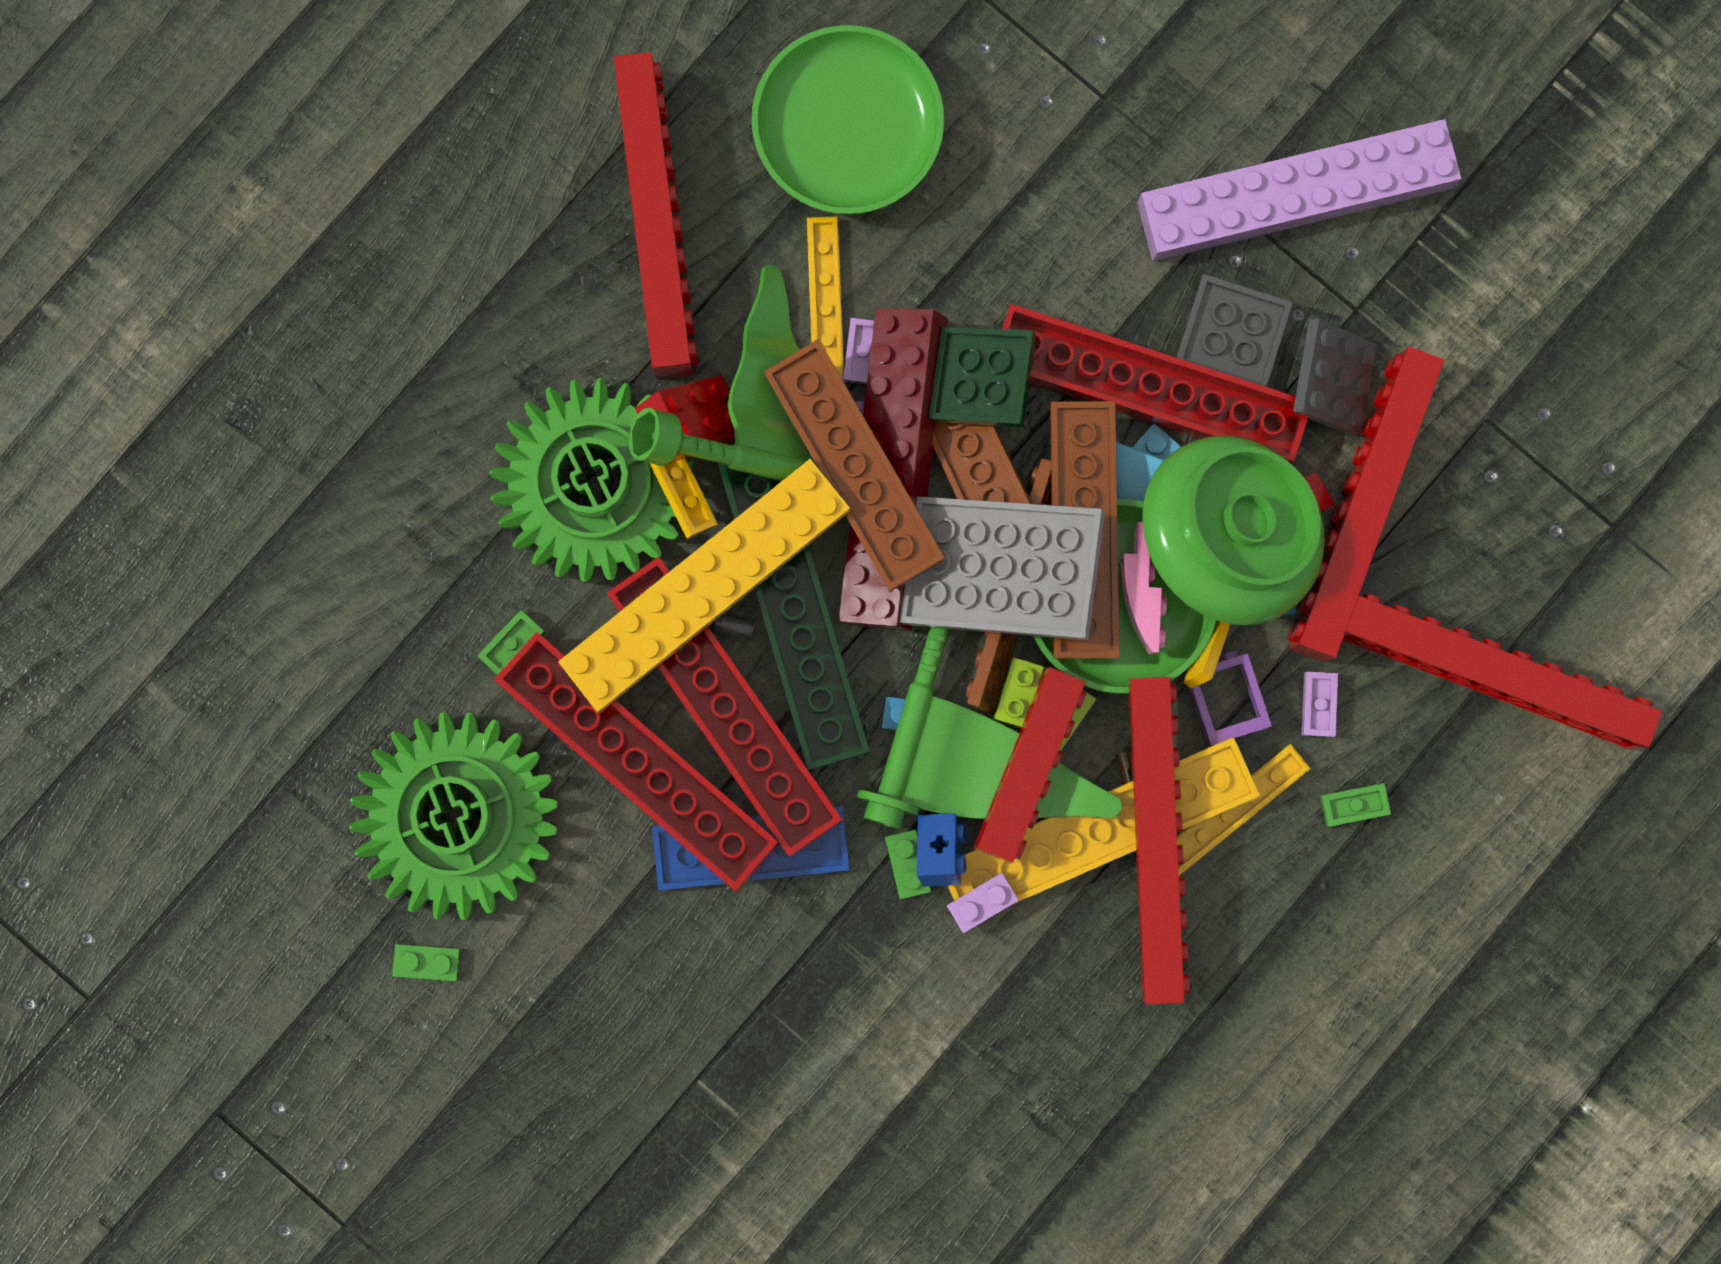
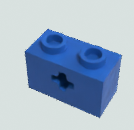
[917,813,967,887]

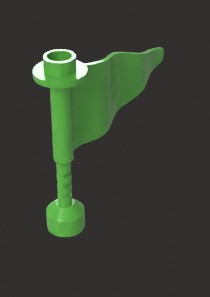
[629,265,819,481]
[856,627,1122,829]

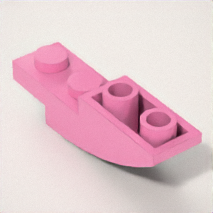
[1120,522,1167,655]

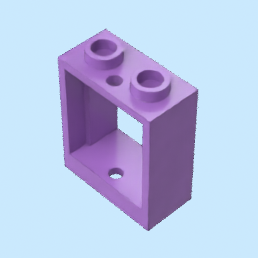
[1183,650,1272,747]

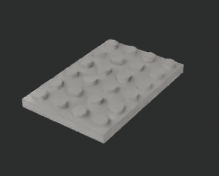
[899,497,1105,640]

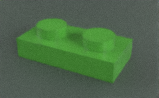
[478,610,545,675]
[1320,783,1391,827]
[885,830,931,899]
[392,944,461,981]

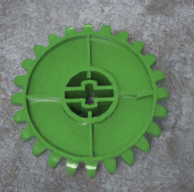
[490,378,695,583]
[349,712,559,920]

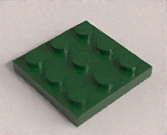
[929,326,1036,427]

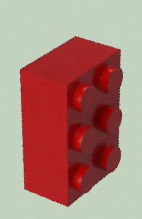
[635,375,735,464]

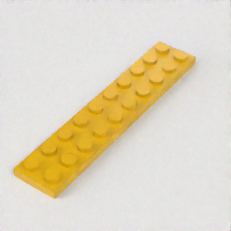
[558,459,851,713]
[947,737,1260,903]

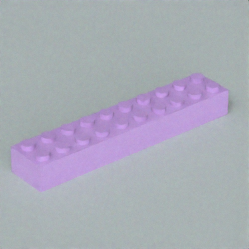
[1137,119,1462,262]

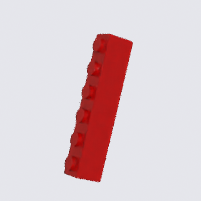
[973,667,1087,863]

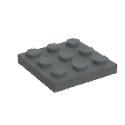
[1176,274,1293,387]
[1293,318,1377,436]

